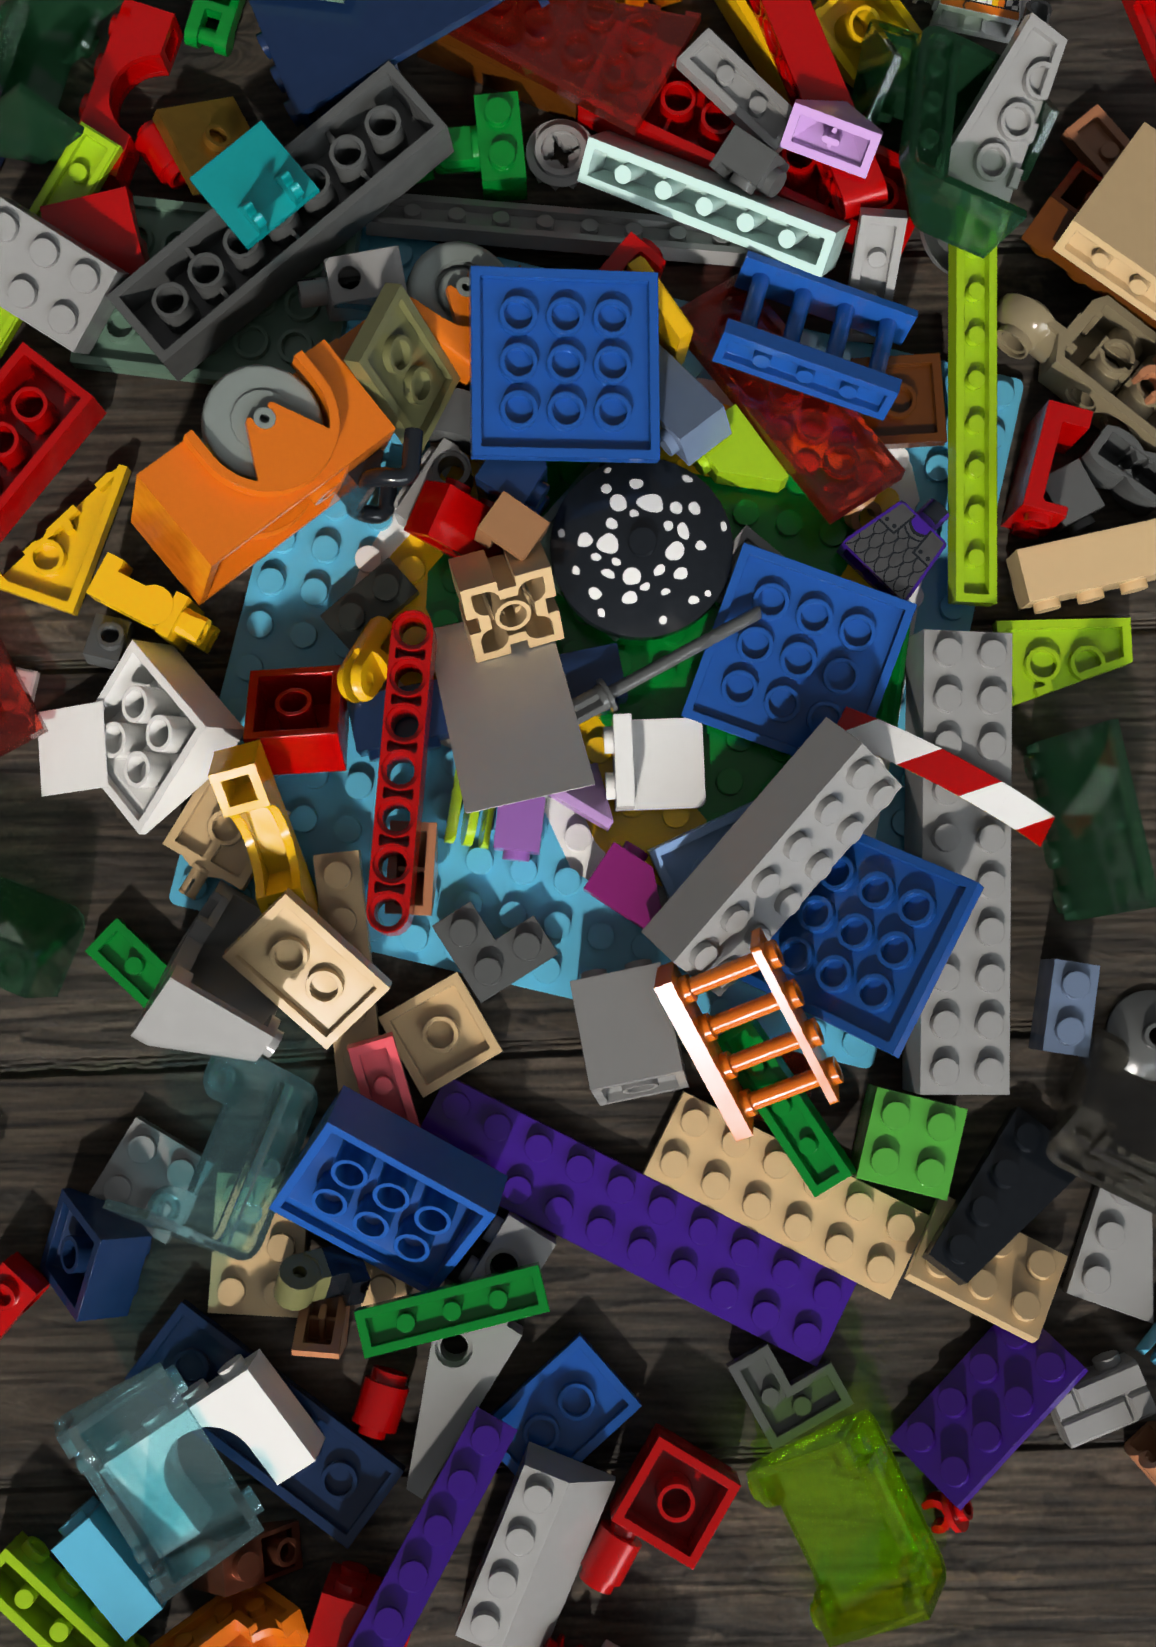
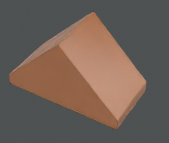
[385,820,438,916]
[292,1296,350,1359]

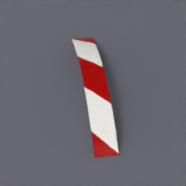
[837,706,1055,847]

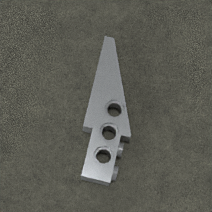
[406,1211,556,1499]

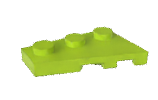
[992,617,1133,706]

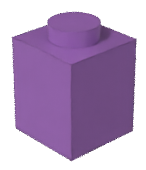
[493,797,546,862]

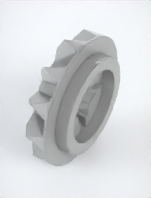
[526,119,591,191]

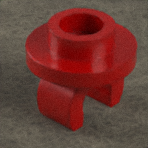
[921,1491,973,1534]

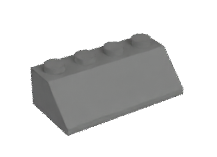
[455,1441,616,1647]

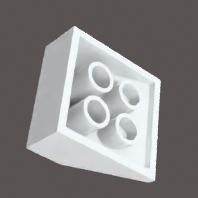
[96,639,244,835]

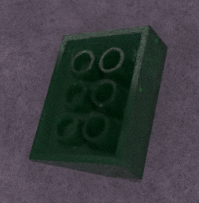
[1023,718,1156,921]

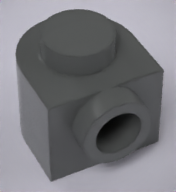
[83,613,141,670]

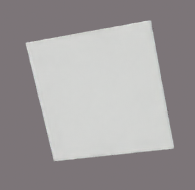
[37,701,109,797]

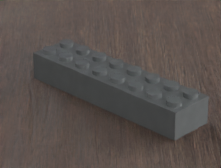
[106,61,454,382]

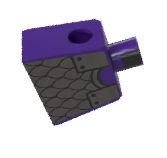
[836,498,949,600]

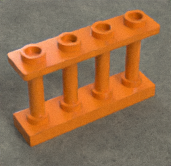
[654,927,844,1142]

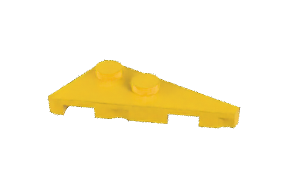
[0,464,131,616]

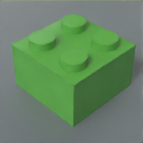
[850,1083,968,1201]

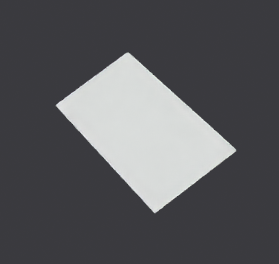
[434,622,595,814]

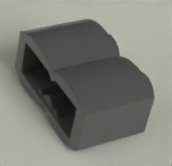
[1079,425,1156,516]

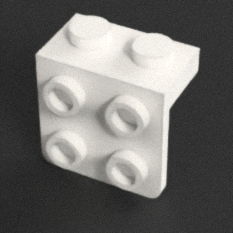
[603,713,706,812]

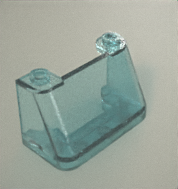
[53,1362,265,1604]

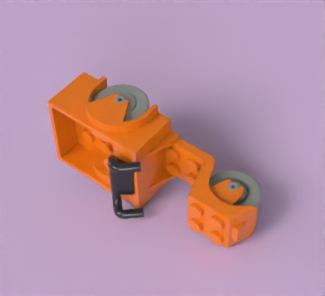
[131,241,522,606]

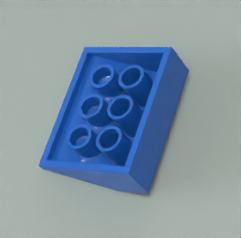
[268,1085,508,1291]

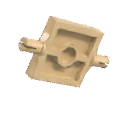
[163,779,291,900]

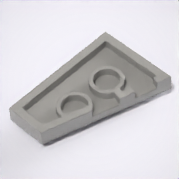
[1061,1160,1154,1324]

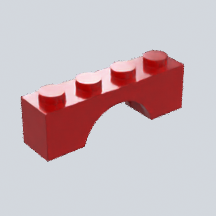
[65,0,183,190]

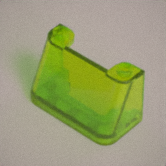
[746,1409,946,1647]

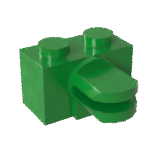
[434,91,527,202]

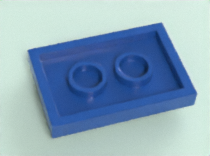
[490,1332,642,1475]

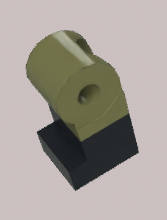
[273,1245,371,1311]

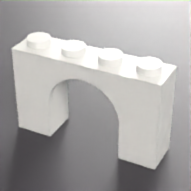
[98,1349,326,1557]

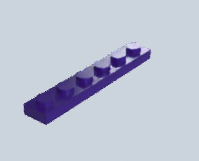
[347,1406,518,1647]

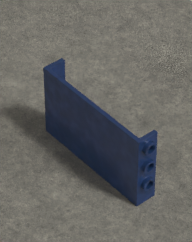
[249,0,550,128]

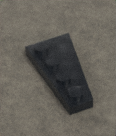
[922,1106,1092,1285]

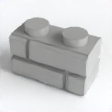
[1050,1350,1156,1449]

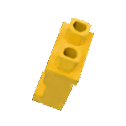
[86,552,220,654]

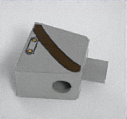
[297,245,407,322]

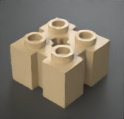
[448,540,565,663]

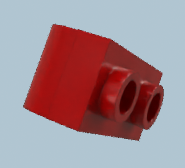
[0,1251,50,1340]

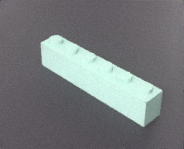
[577,130,850,277]

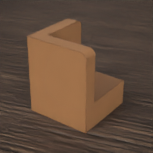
[474,491,550,561]

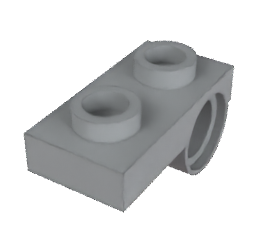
[393,437,474,527]

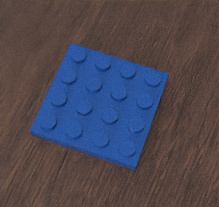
[469,266,660,463]
[681,542,918,756]
[739,834,984,1058]

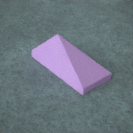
[779,99,883,179]
[547,763,614,832]

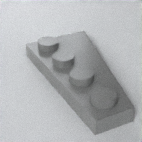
[927,12,1068,229]

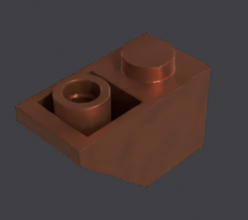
[189,1519,303,1597]

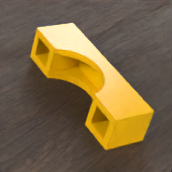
[208,740,318,914]

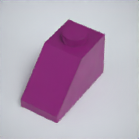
[583,841,661,929]

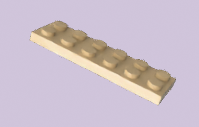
[643,1091,930,1299]

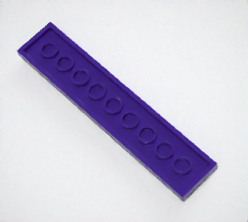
[421,1079,857,1367]

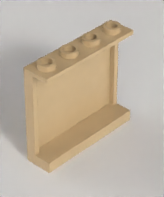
[1053,122,1156,321]

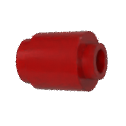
[135,120,187,190]
[352,1365,410,1440]
[579,1520,642,1595]

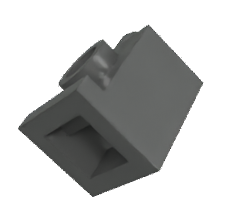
[709,125,790,198]

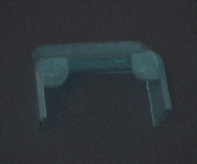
[103,1055,318,1261]

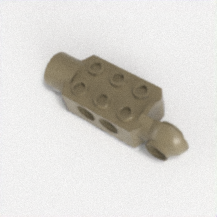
[997,293,1156,453]

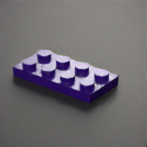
[890,1324,1088,1510]

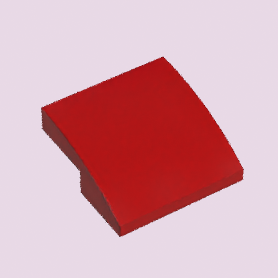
[40,186,150,275]

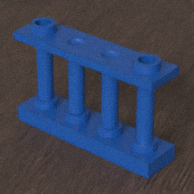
[712,250,918,421]

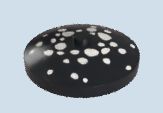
[550,459,733,641]

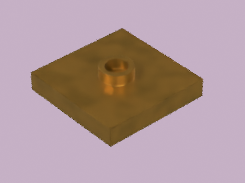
[152,96,250,196]

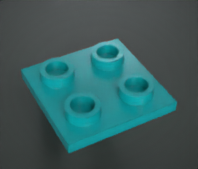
[189,121,320,250]

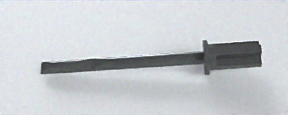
[572,606,762,724]

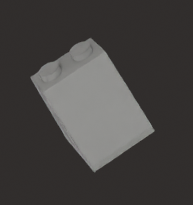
[570,959,689,1106]

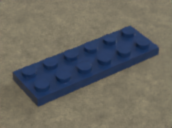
[125,1299,406,1549]

